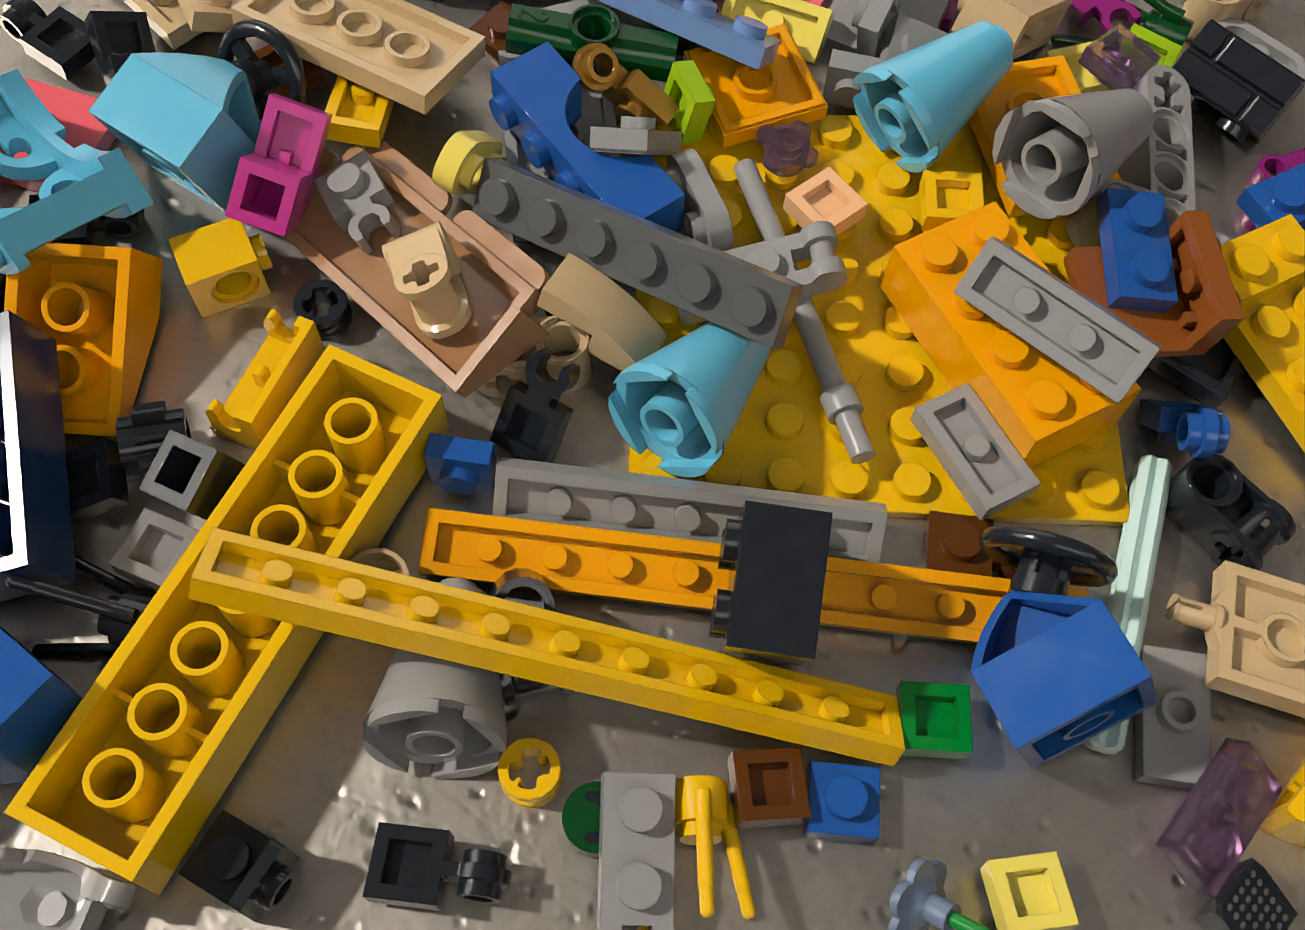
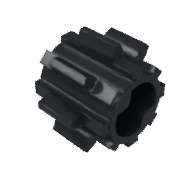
[116,400,192,477]

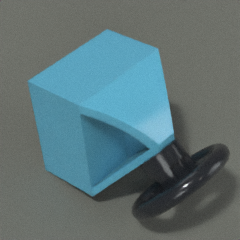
[88,19,308,213]

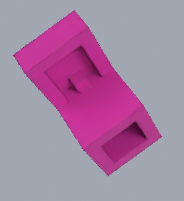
[225,93,333,237]

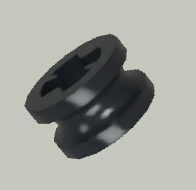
[293,279,352,341]

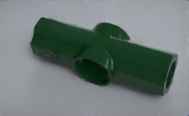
[505,3,679,83]

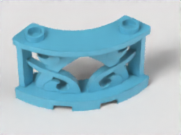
[0,69,154,275]

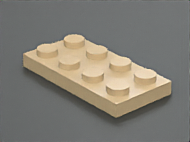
[231,0,486,115]

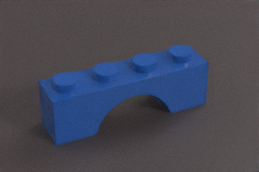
[489,41,685,233]

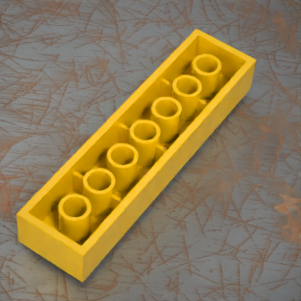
[4,344,450,896]

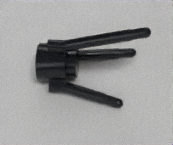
[5,555,157,658]

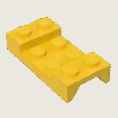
[1221,214,1305,452]

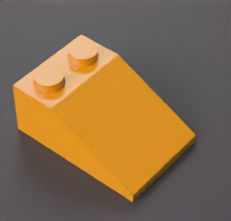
[4,243,163,437]

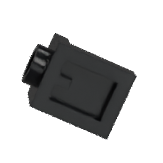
[178,810,300,923]

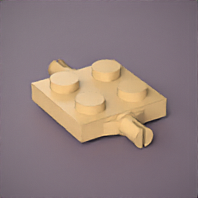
[1165,560,1305,718]

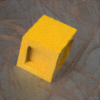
[168,218,273,319]

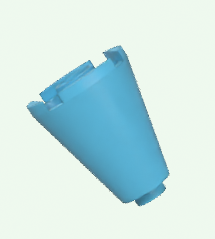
[853,21,1013,173]
[609,322,771,477]

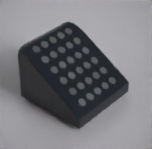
[1194,857,1298,930]

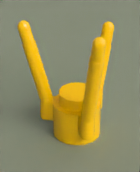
[637,775,756,930]

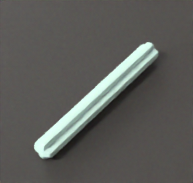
[1084,455,1173,755]

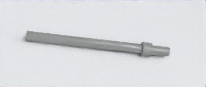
[734,158,876,464]

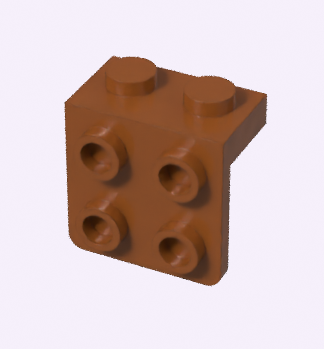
[1063,210,1245,357]

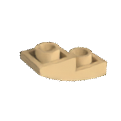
[537,253,667,371]

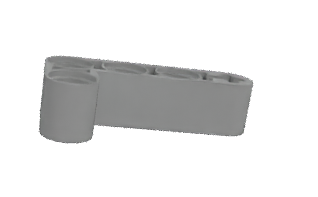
[1066,64,1196,247]

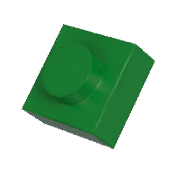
[896,680,973,760]

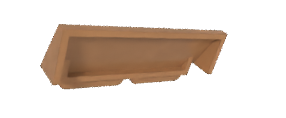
[285,139,550,398]

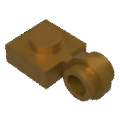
[572,43,680,127]

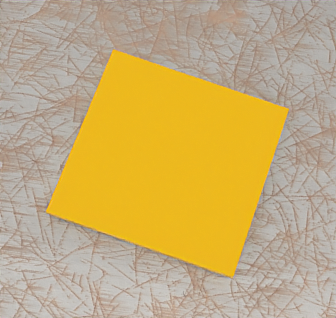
[628,114,1130,527]

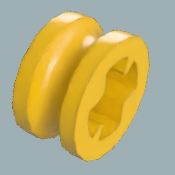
[497,737,563,808]

